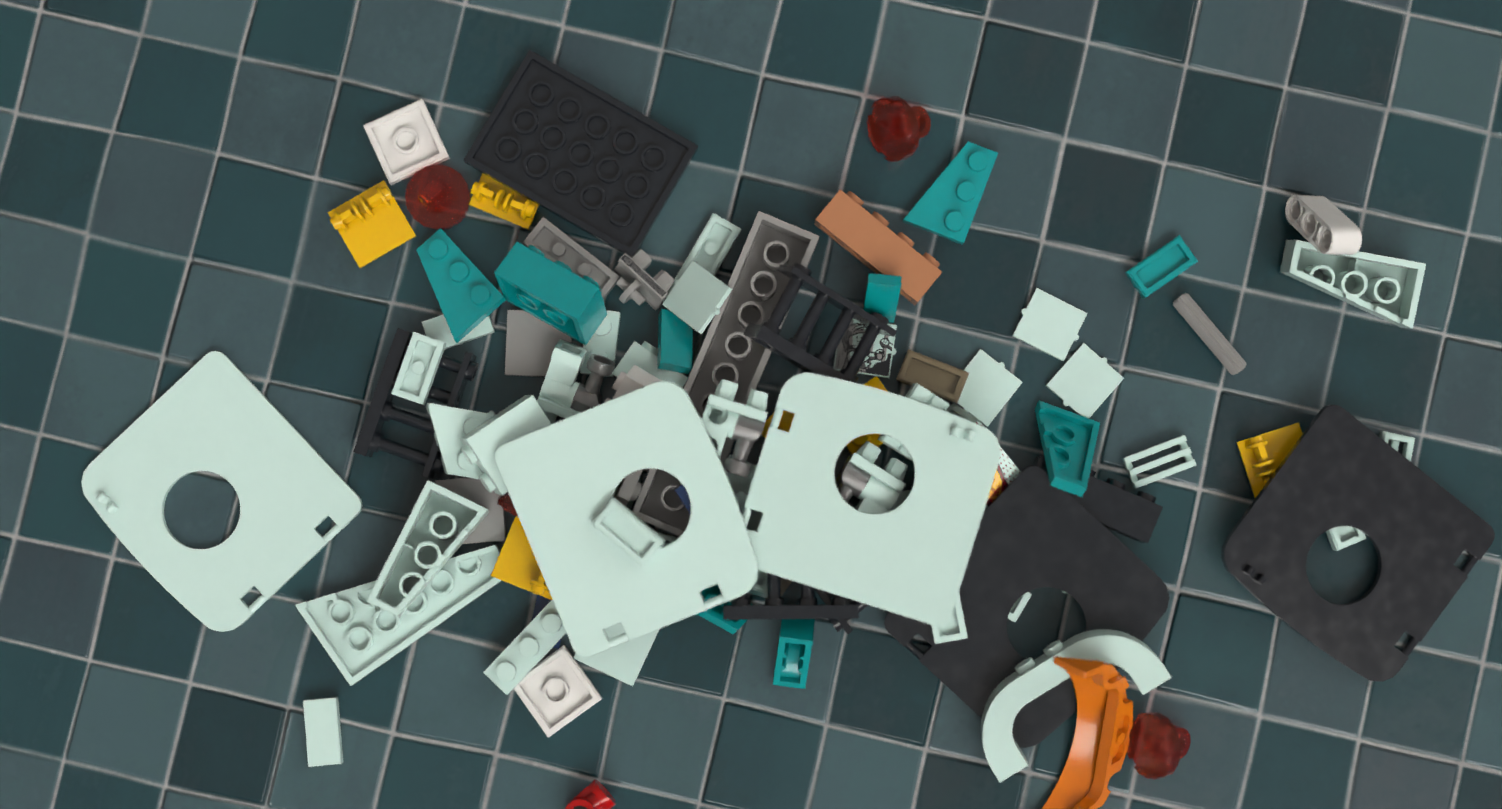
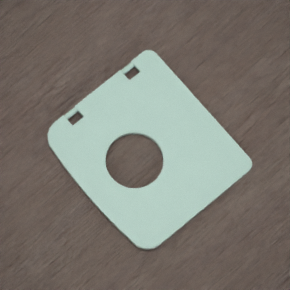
[81,351,363,632]
[742,373,1001,626]
[495,381,758,657]

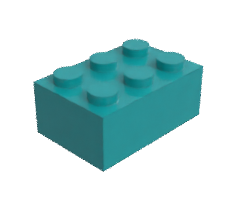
[494,241,607,345]

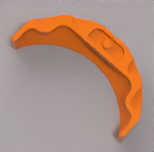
[1041,656,1133,809]

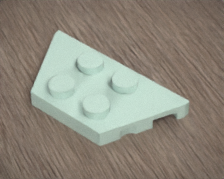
[426,403,495,479]

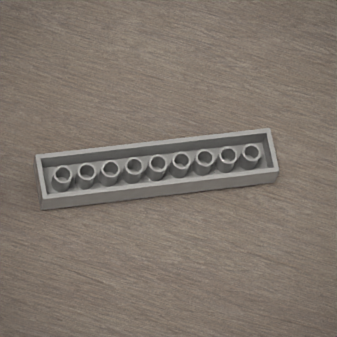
[632,211,819,536]

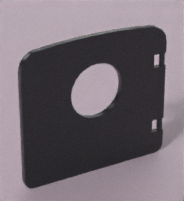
[1221,404,1495,682]
[884,465,1170,748]

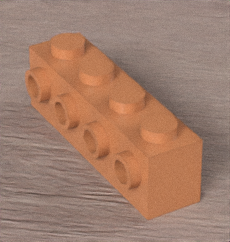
[814,189,942,305]

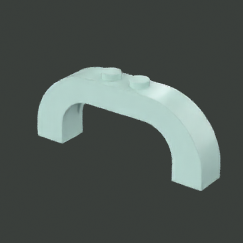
[981,629,1172,782]

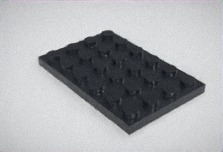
[464,50,698,257]

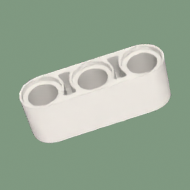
[1285,195,1362,255]

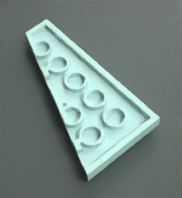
[295,545,502,686]

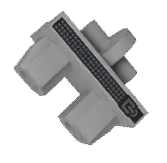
[614,249,674,310]

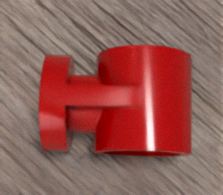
[565,779,617,809]

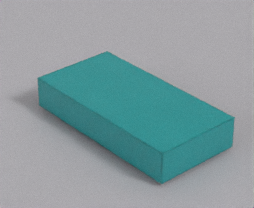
[1125,235,1198,299]
[863,273,902,323]
[657,309,693,374]

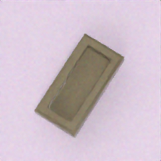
[896,349,969,404]

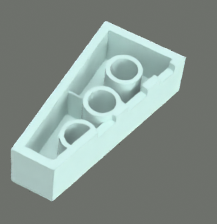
[1280,240,1426,329]
[367,480,489,617]

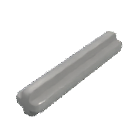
[1173,293,1247,375]

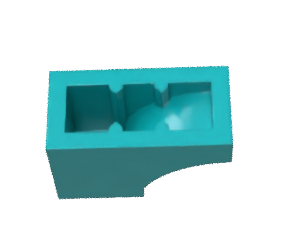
[773,619,815,689]

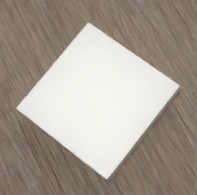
[363,99,450,185]
[514,645,602,738]

